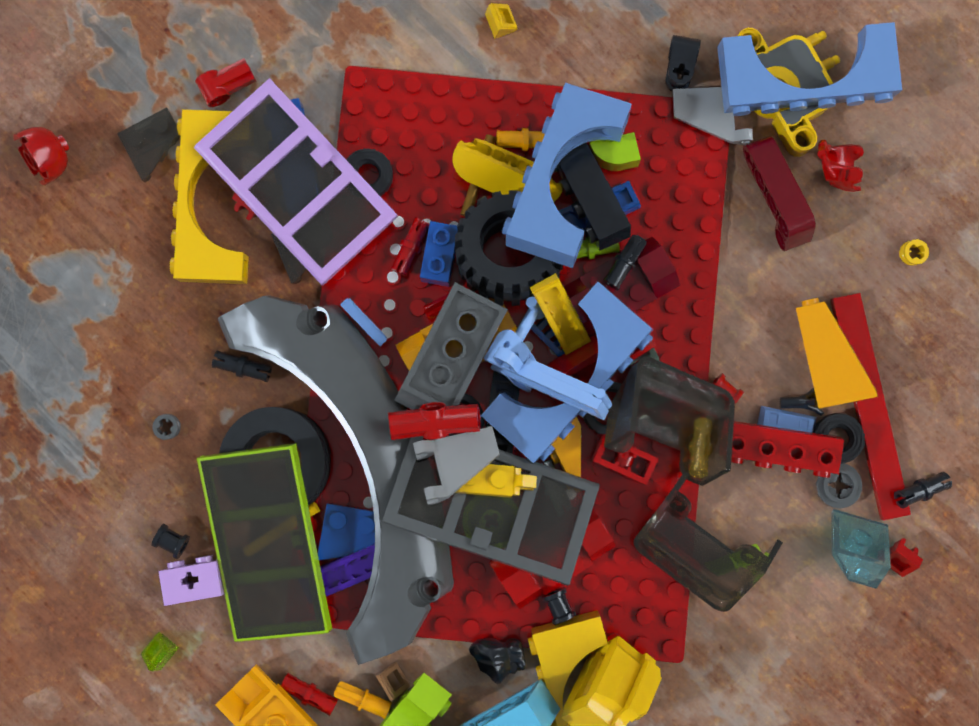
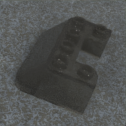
[604,356,735,486]

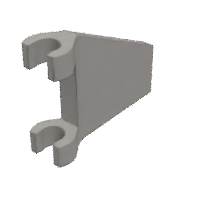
[672,87,753,145]
[413,426,500,505]

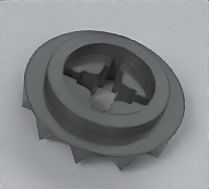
[815,464,862,508]

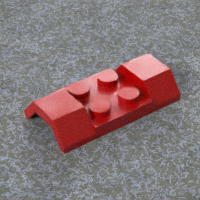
[489,503,616,609]

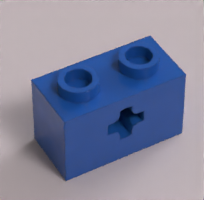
[420,221,458,287]

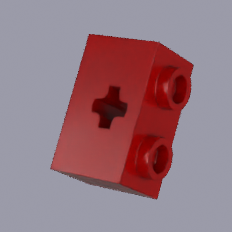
[590,434,659,485]

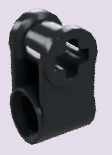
[665,35,701,91]

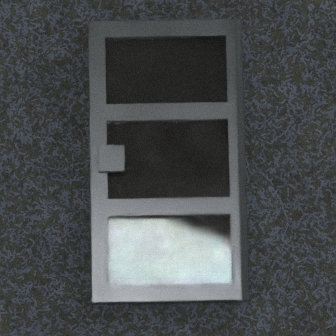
[382,433,599,585]

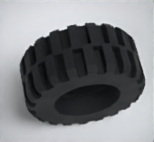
[455,190,563,306]

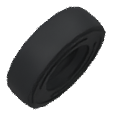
[346,148,393,200]
[813,413,865,464]

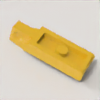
[455,464,537,498]

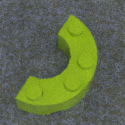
[380,673,452,726]

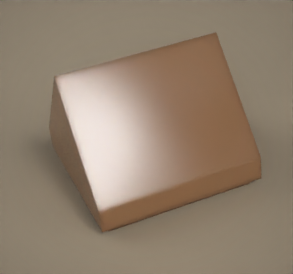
[375,662,411,701]

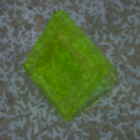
[141,632,179,671]

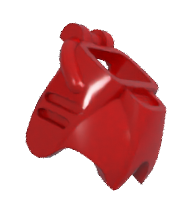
[817,140,864,192]

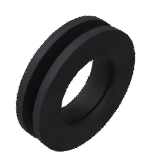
[218,407,331,517]

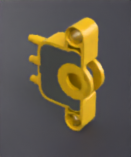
[738,27,840,157]

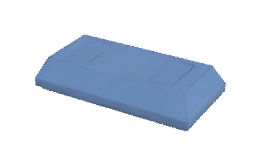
[757,406,817,433]

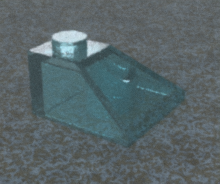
[831,509,891,589]

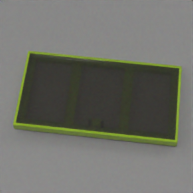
[197,443,332,642]

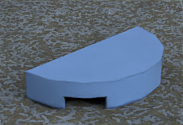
[340,298,387,346]

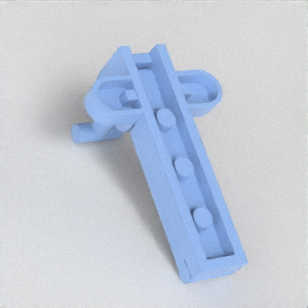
[483,296,612,420]

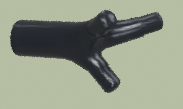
[779,388,824,416]

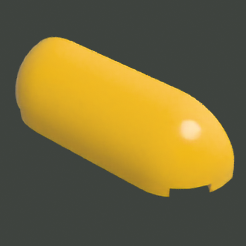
[453,139,562,202]

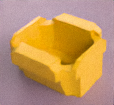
[561,636,662,726]

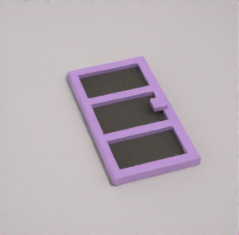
[194,78,398,285]

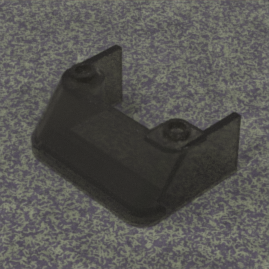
[634,471,783,612]

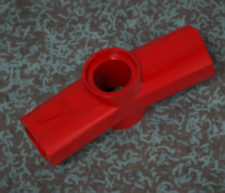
[388,402,481,440]

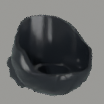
[469,637,526,684]

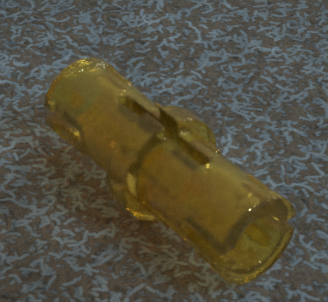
[689,418,713,478]

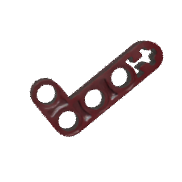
[743,136,816,252]

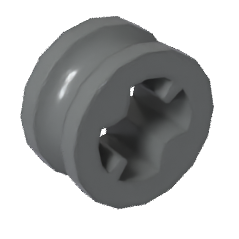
[152,414,181,440]

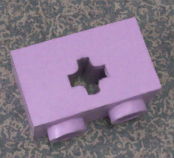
[159,555,224,606]

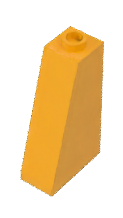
[796,298,878,409]

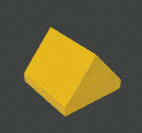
[485,3,518,39]

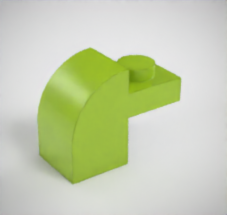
[589,132,641,171]

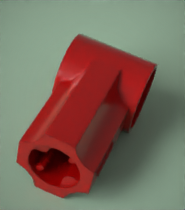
[195,58,257,107]

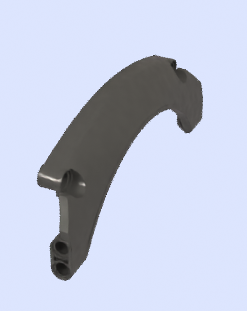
[217,295,454,665]

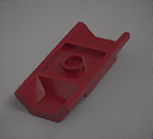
[564,237,680,337]

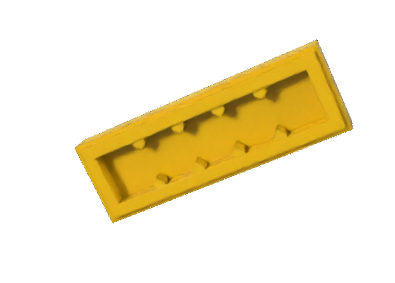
[530,273,591,355]

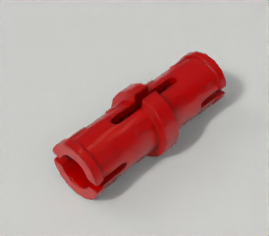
[390,217,429,276]
[280,673,339,716]

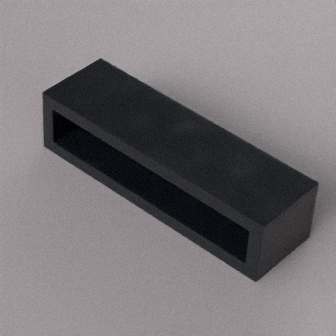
[553,143,631,251]

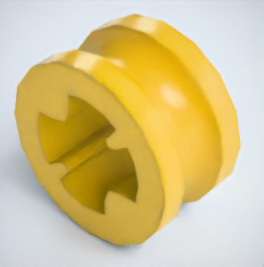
[899,239,929,266]

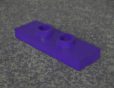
[299,543,375,603]

